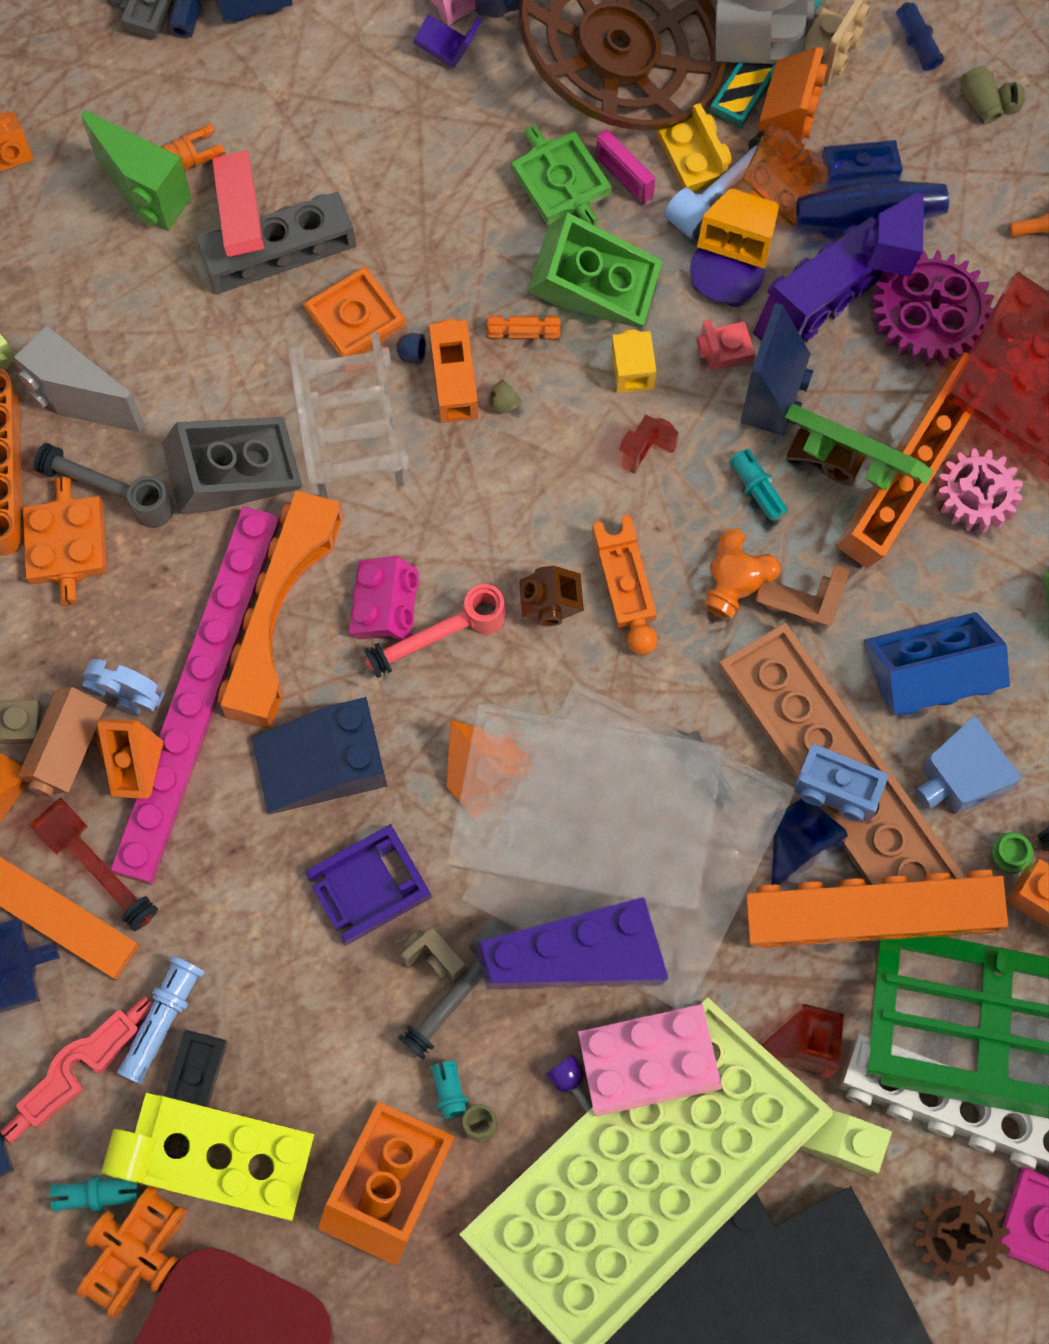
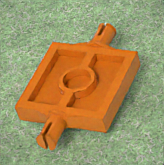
[23,477,107,606]

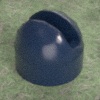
[396,333,426,364]

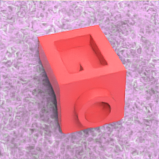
[696,320,755,371]

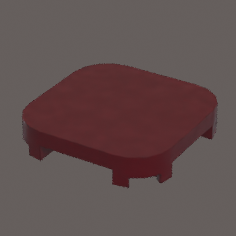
[134,1248,335,1344]

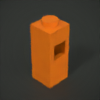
[429,319,478,423]

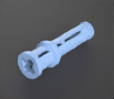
[116,955,205,1085]

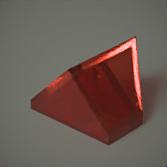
[761,1003,844,1078]

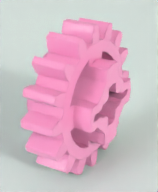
[936,448,1023,533]

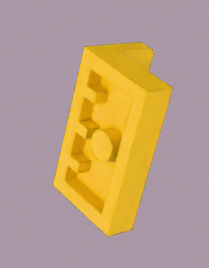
[657,103,732,192]

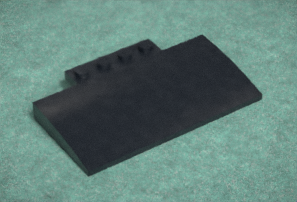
[558,1186,933,1344]

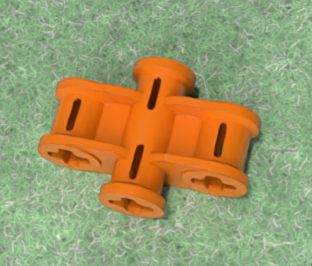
[76,1186,188,1320]

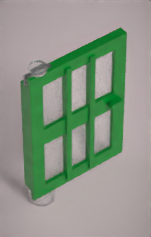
[856,936,1049,1119]

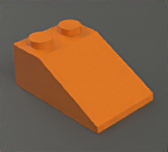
[318,1101,455,1266]

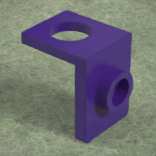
[413,14,482,68]

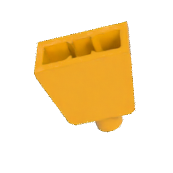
[697,189,779,269]

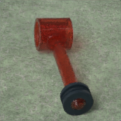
[29,797,158,932]

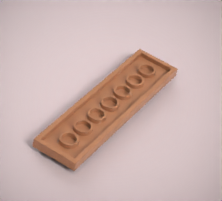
[718,622,966,885]

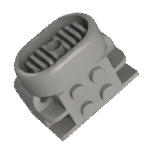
[716,0,815,64]

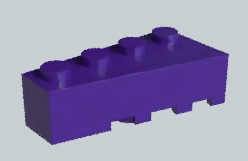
[753,217,883,343]
[476,897,669,990]

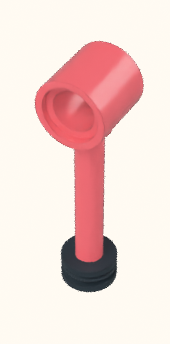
[364,584,506,678]

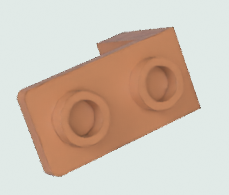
[756,565,850,626]

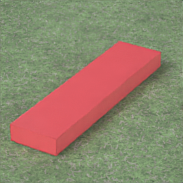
[212,150,264,257]

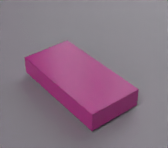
[596,129,656,204]

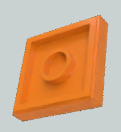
[303,266,407,365]

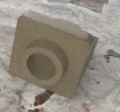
[0,700,42,744]
[401,927,466,983]

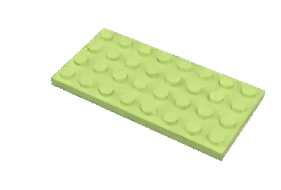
[459,997,833,1344]

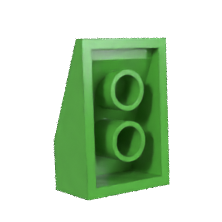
[81,110,192,231]
[528,212,663,328]

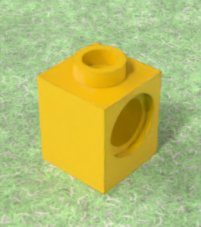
[611,330,656,393]

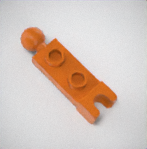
[592,515,658,655]

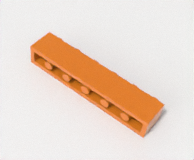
[835,352,996,568]
[747,870,1008,949]

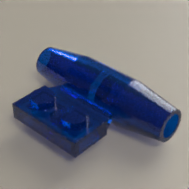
[796,140,949,231]

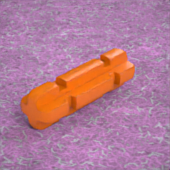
[487,315,561,338]

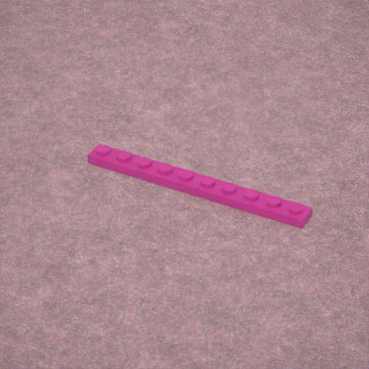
[111,506,280,885]

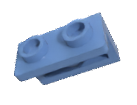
[793,743,889,823]

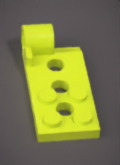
[101,1093,314,1221]

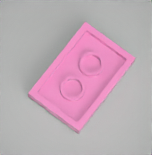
[578,1004,722,1117]

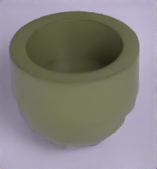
[998,82,1025,115]
[488,379,522,413]
[462,1104,498,1142]

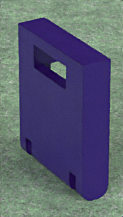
[305,824,432,945]

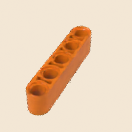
[0,369,23,556]

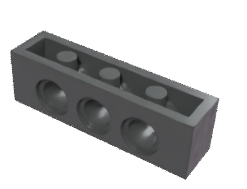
[197,191,356,295]

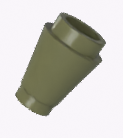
[960,65,1004,124]

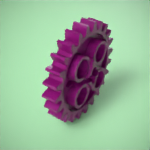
[870,250,996,367]

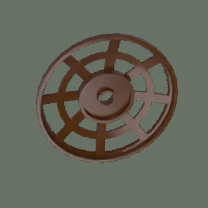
[519,0,726,131]

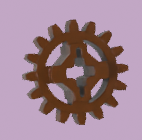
[913,1188,1010,1288]

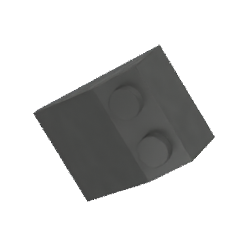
[162,417,302,513]

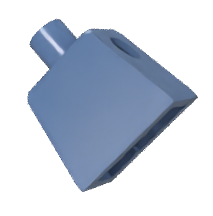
[915,716,1022,814]

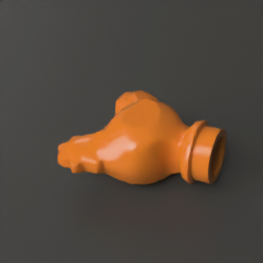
[703,528,781,620]

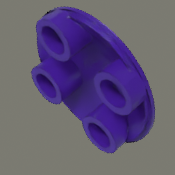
[690,248,765,307]

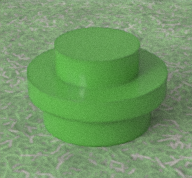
[991,832,1034,874]

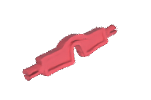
[0,995,152,1143]

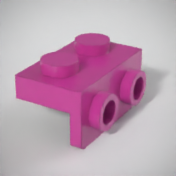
[349,556,419,641]

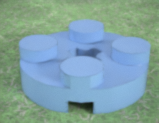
[81,659,164,715]

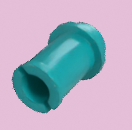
[430,1061,469,1119]

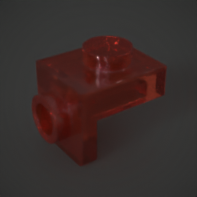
[619,414,679,474]

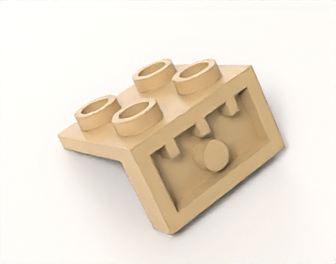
[804,0,871,87]

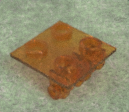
[742,123,829,226]

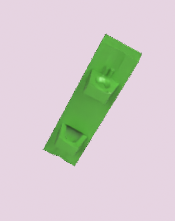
[785,403,933,490]

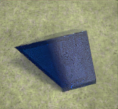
[771,799,848,885]

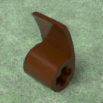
[787,427,866,484]

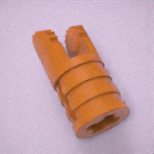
[161,123,226,171]

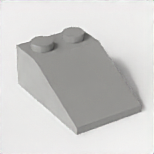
[14,325,145,433]

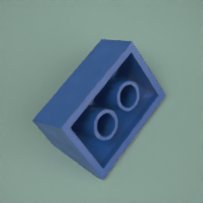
[864,612,1010,715]

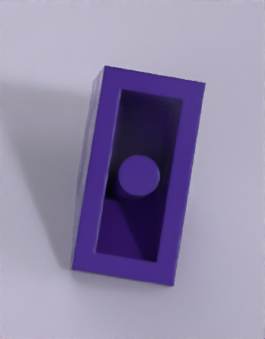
[862,193,924,276]

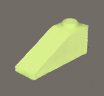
[799,1110,892,1178]

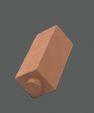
[18,687,107,798]

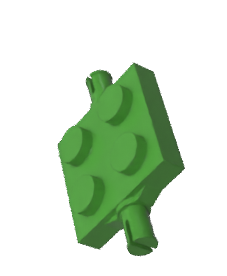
[511,125,612,226]

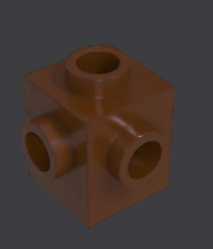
[519,565,584,627]

